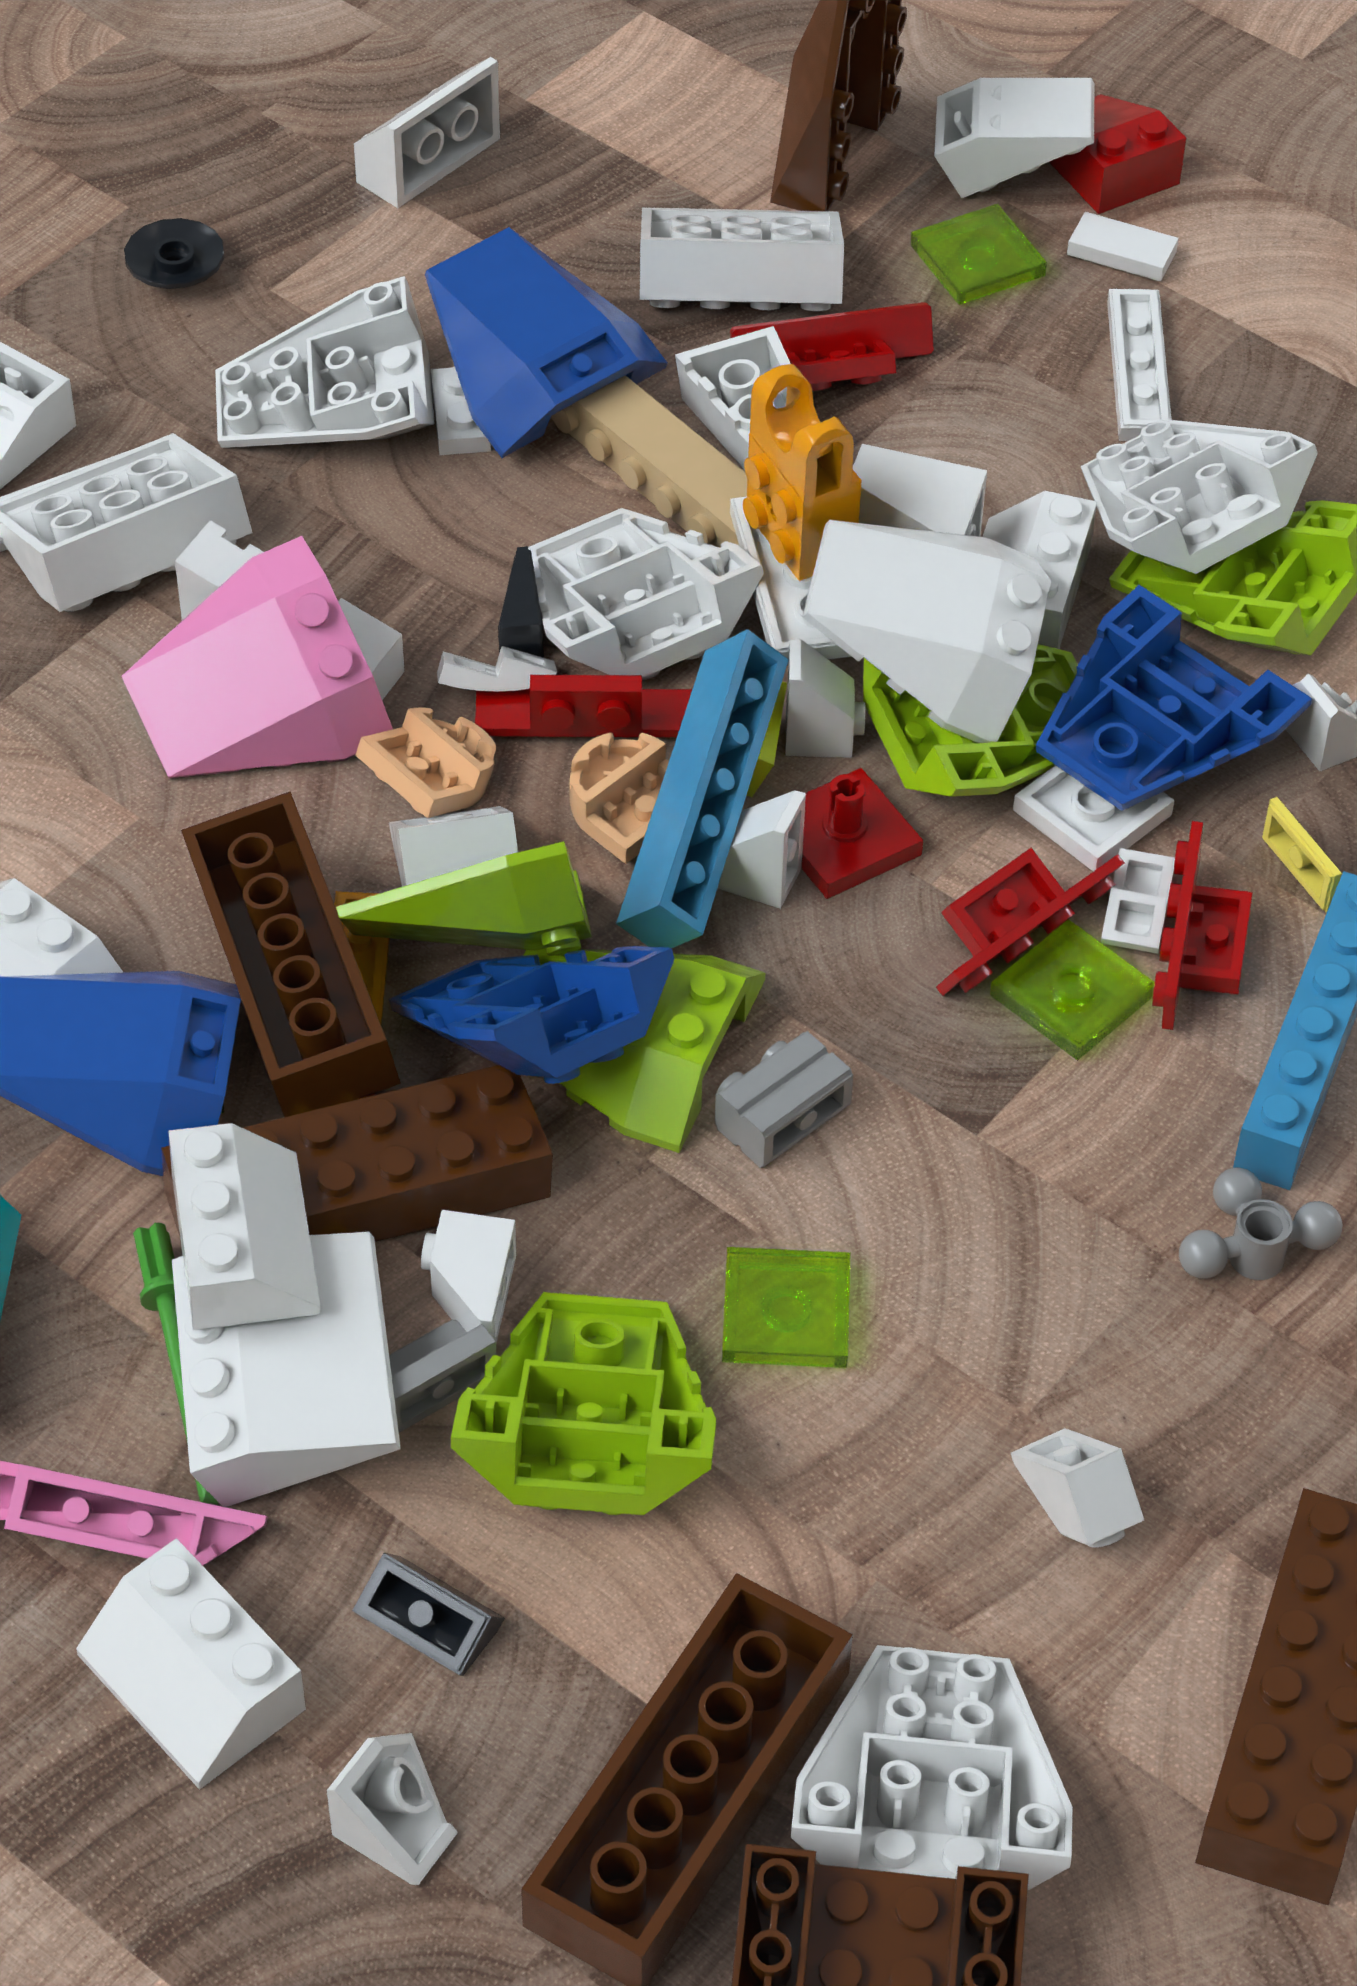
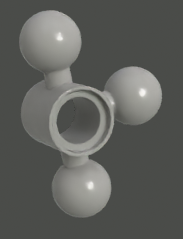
[1179,1167,1343,1280]

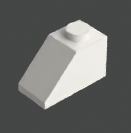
[785,639,865,758]
[718,790,806,909]
[421,1210,516,1342]
[1011,1428,1144,1547]

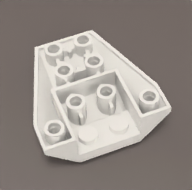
[215,276,435,448]
[1081,420,1318,574]
[791,1645,1073,1890]

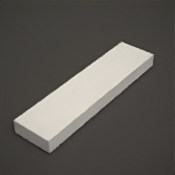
[1107,289,1172,441]

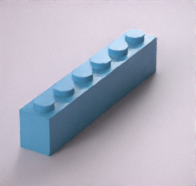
[616,629,789,948]
[1233,871,1357,1190]

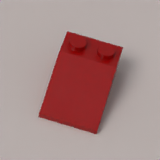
[1049,94,1186,214]

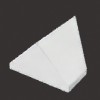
[1285,674,1357,772]
[327,1733,458,1885]

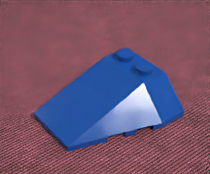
[1036,585,1312,811]
[388,946,674,1084]

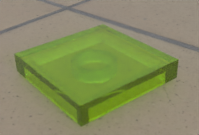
[910,203,1047,305]
[990,919,1155,1061]
[722,1247,851,1368]

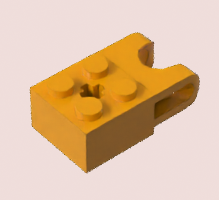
[743,364,862,581]

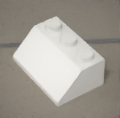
[354,57,500,208]
[983,491,1097,649]
[168,1123,321,1330]
[76,1538,306,1790]

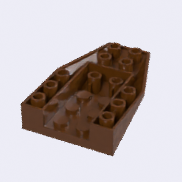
[770,0,907,211]
[731,1844,1029,1986]

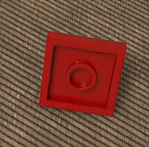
[801,768,923,899]

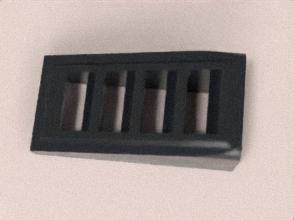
[498,546,544,658]

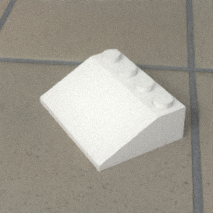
[640,208,844,311]
[0,433,253,612]
[172,1232,401,1507]

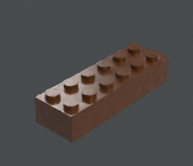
[181,791,401,1117]
[161,1065,553,1242]
[1195,1488,1357,1906]
[521,1573,853,1986]

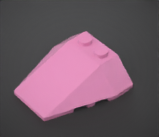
[121,536,393,779]

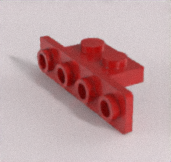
[730,302,934,391]
[475,675,692,738]
[1152,821,1253,1030]
[936,847,1125,996]

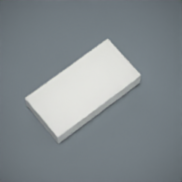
[1067,212,1179,281]

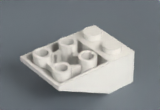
[934,78,1095,198]
[0,342,76,489]

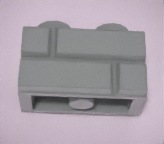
[715,1031,853,1168]

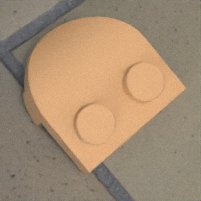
[355,707,496,818]
[569,733,669,864]

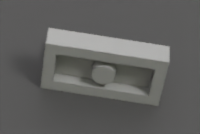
[389,1320,496,1433]

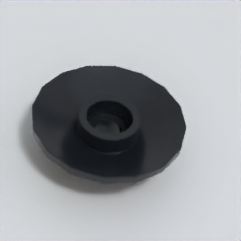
[124,218,224,289]

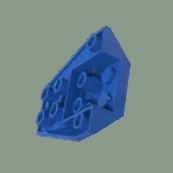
[425,227,668,458]
[0,971,241,1176]

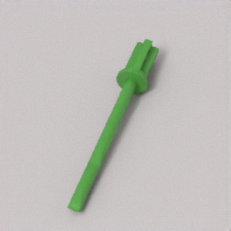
[133,1223,219,1504]

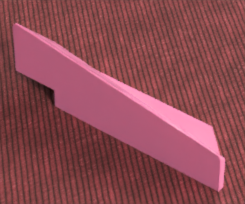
[0,1461,268,1566]

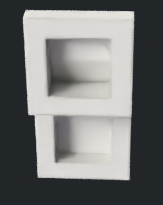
[437,646,557,692]
[1101,848,1175,954]

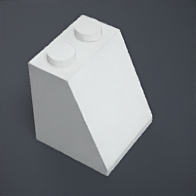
[852,444,987,537]

